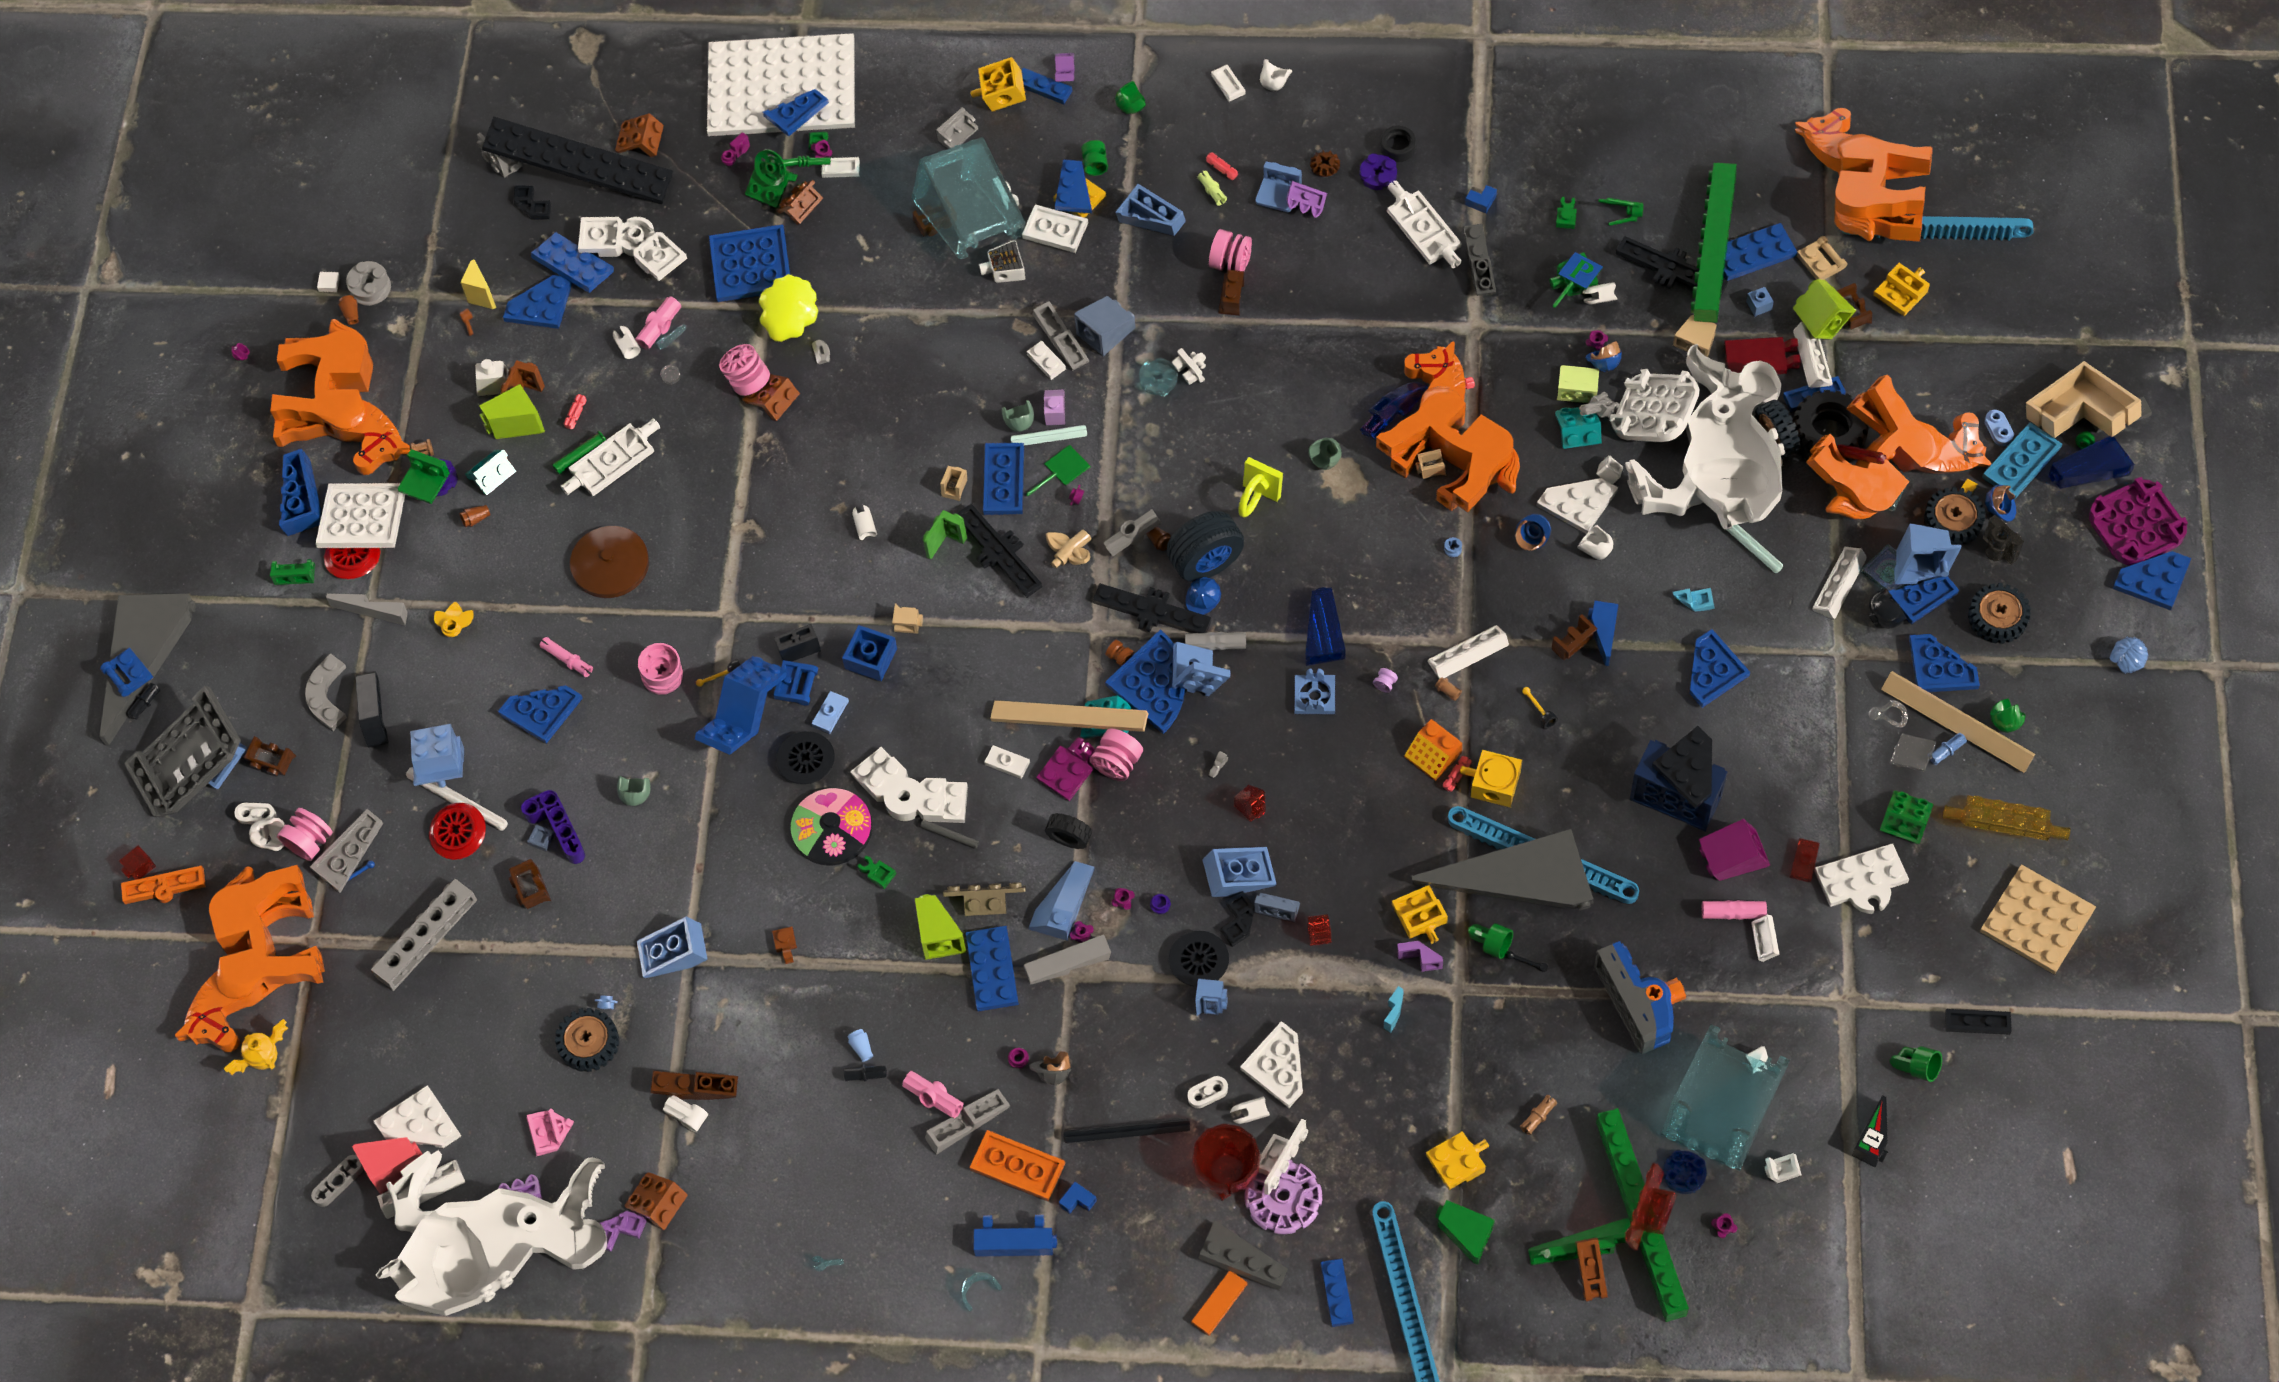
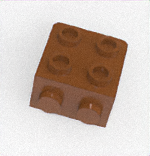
[615,113,664,157]
[501,360,545,394]
[743,374,800,421]
[625,1172,688,1230]

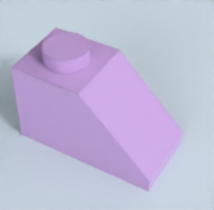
[1044,389,1065,425]

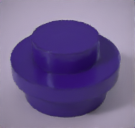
[1150,894,1171,914]

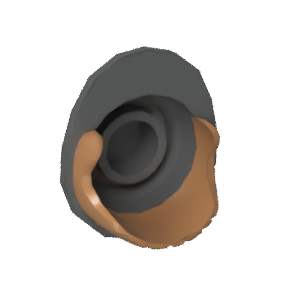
[1030,1051,1072,1085]

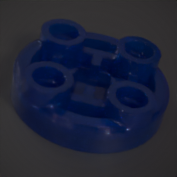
[1663,1150,1707,1194]

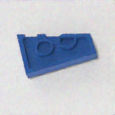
[763,89,829,137]
[1055,160,1092,214]
[1888,576,1959,625]

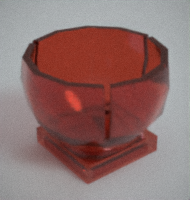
[1191,1124,1261,1201]

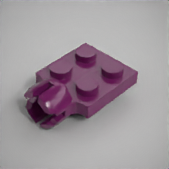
[1036,737,1095,801]

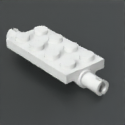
[1387,181,1461,268]
[560,418,660,496]

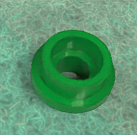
[2075,431,2095,450]

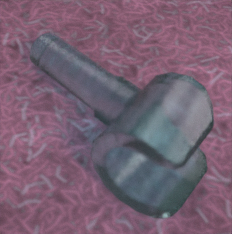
[812,1256,844,1272]

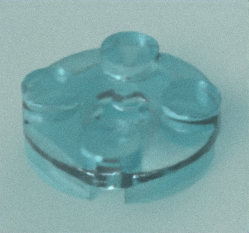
[1139,358,1178,396]

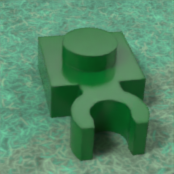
[1556,197,1577,229]
[858,856,896,889]

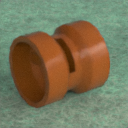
[1106,640,1134,666]

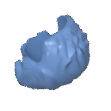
[2110,637,2148,674]

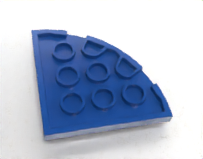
[1105,629,1185,734]

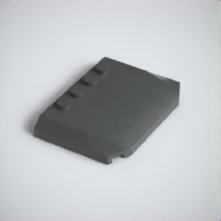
[124,686,241,818]

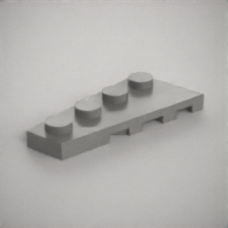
[310,809,383,893]

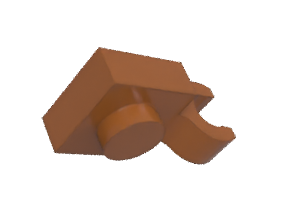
[772,927,797,964]

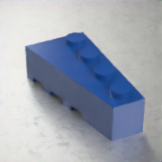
[279,449,322,536]

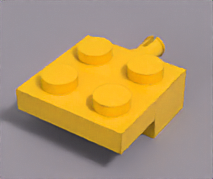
[1873,263,1930,316]
[1392,885,1448,944]
[1426,1131,1489,1190]

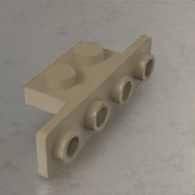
[943,882,1026,916]

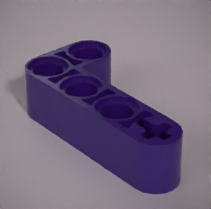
[521,790,585,864]

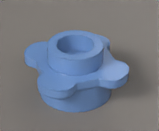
[595,996,618,1009]

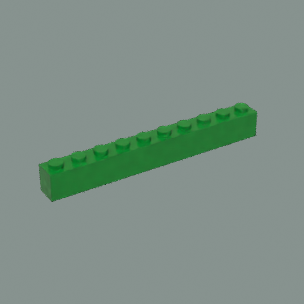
[1691,163,1737,323]
[1596,1108,1689,1322]

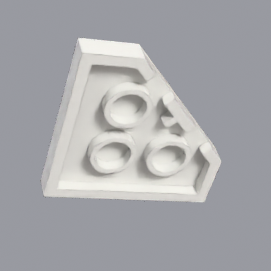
[1536,478,1618,534]
[1240,1021,1303,1108]
[374,1085,461,1148]

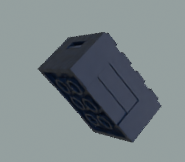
[1630,740,1728,832]

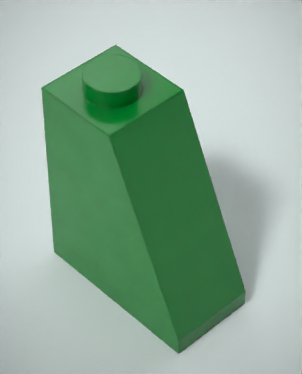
[1435,1200,1495,1265]

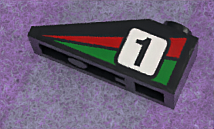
[1852,1095,1888,1167]

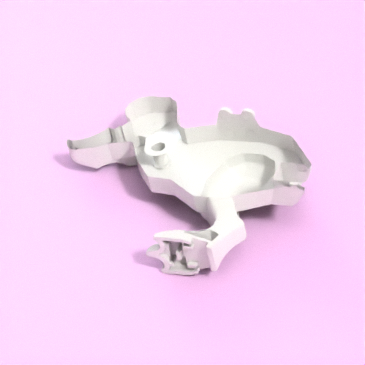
[1625,344,1785,530]
[375,1150,607,1316]

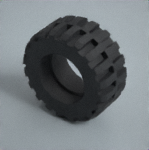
[1793,390,1869,462]

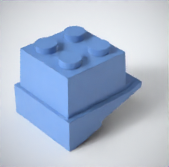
[1894,523,1961,584]
[410,724,464,788]

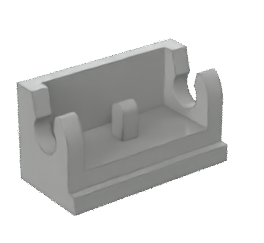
[936,107,978,152]

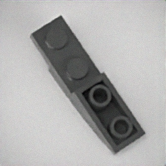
[1463,224,1496,296]

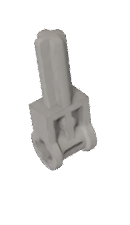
[1579,392,1620,417]

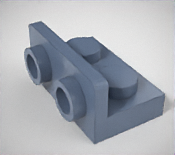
[1255,893,1300,922]

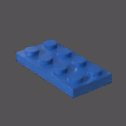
[1724,223,1797,281]
[531,232,614,293]
[983,443,1024,515]
[966,926,1019,1012]

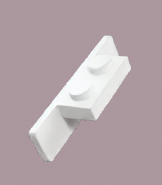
[1255,1119,1308,1195]

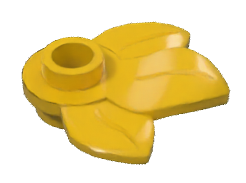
[434,602,474,637]

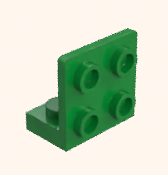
[745,160,798,208]
[397,449,450,504]
[1880,791,1934,844]

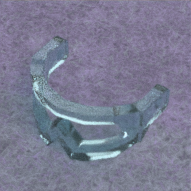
[962,1272,1002,1312]

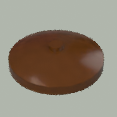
[570,526,649,598]

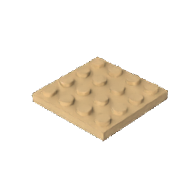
[1980,864,2096,975]

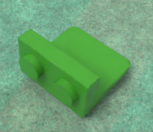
[923,510,967,559]

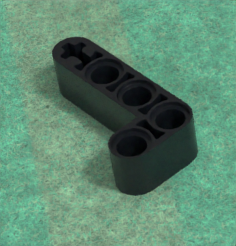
[356,671,389,748]

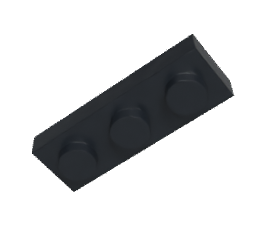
[1945,1009,2012,1035]

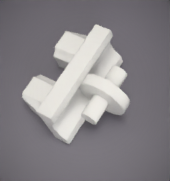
[1172,348,1206,385]

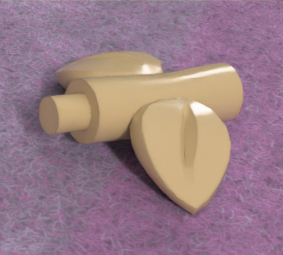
[1046,530,1091,568]

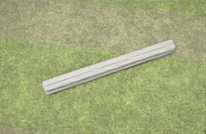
[406,767,508,831]

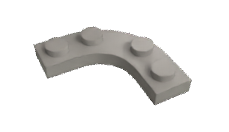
[305,653,347,731]

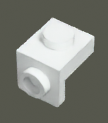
[1765,1153,1801,1183]

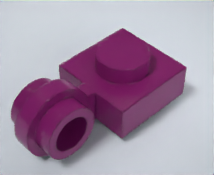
[721,132,750,166]

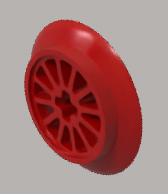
[324,548,380,579]
[429,802,486,860]

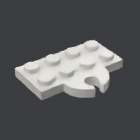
[1814,844,1909,914]

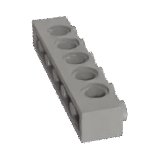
[371,879,477,991]

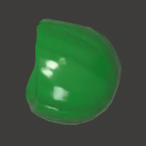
[1115,81,1146,114]
[1990,698,2026,733]

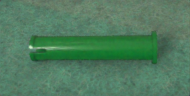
[552,431,606,474]

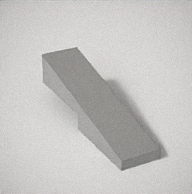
[1032,301,1089,371]
[326,594,408,626]
[1023,935,1111,985]
[925,1089,1010,1155]

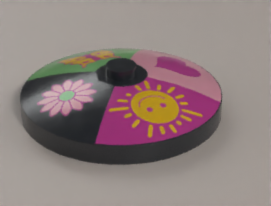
[790,788,872,866]

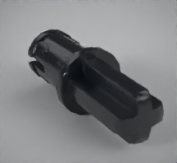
[127,683,161,720]
[844,1065,887,1082]

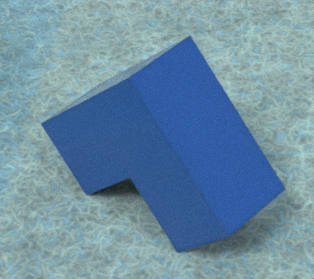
[1465,185,1497,213]
[1059,1182,1097,1214]

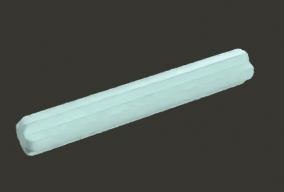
[1011,425,1087,445]
[1720,523,1783,573]

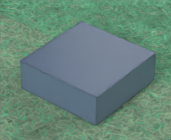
[527,825,555,851]

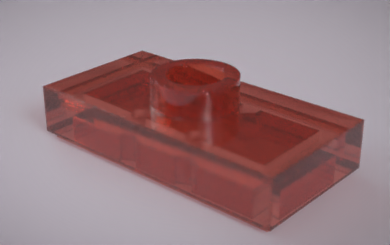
[1790,838,1820,883]

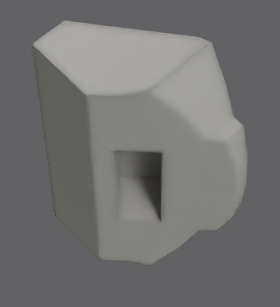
[812,340,830,364]

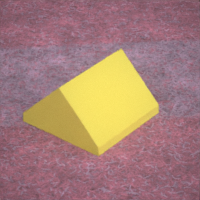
[461,260,496,309]

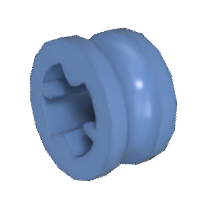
[1444,537,1462,557]

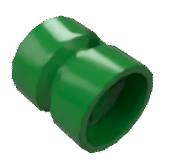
[1081,140,1108,176]

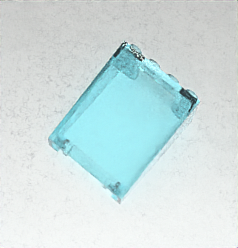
[912,137,1026,260]
[1661,1024,1790,1171]

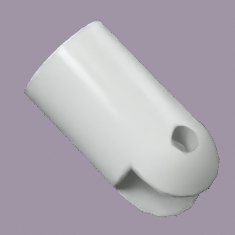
[1582,282,1617,304]
[613,326,640,359]
[852,505,877,540]
[1230,1096,1270,1124]

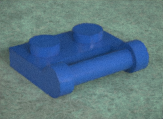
[100,647,153,697]
[773,660,818,706]

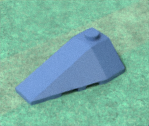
[1029,861,1094,941]

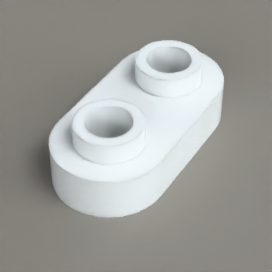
[234,803,276,825]
[1188,1076,1228,1108]

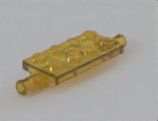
[1943,795,2070,841]

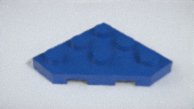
[503,275,572,329]
[2113,551,2191,610]
[1689,629,1750,708]
[1909,634,1980,692]
[498,685,583,744]

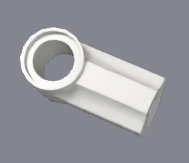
[663,1095,708,1133]

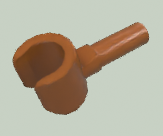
[460,309,473,336]

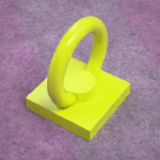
[1238,457,1283,518]

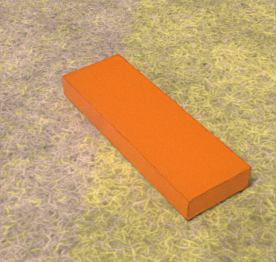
[1191,1271,1248,1336]

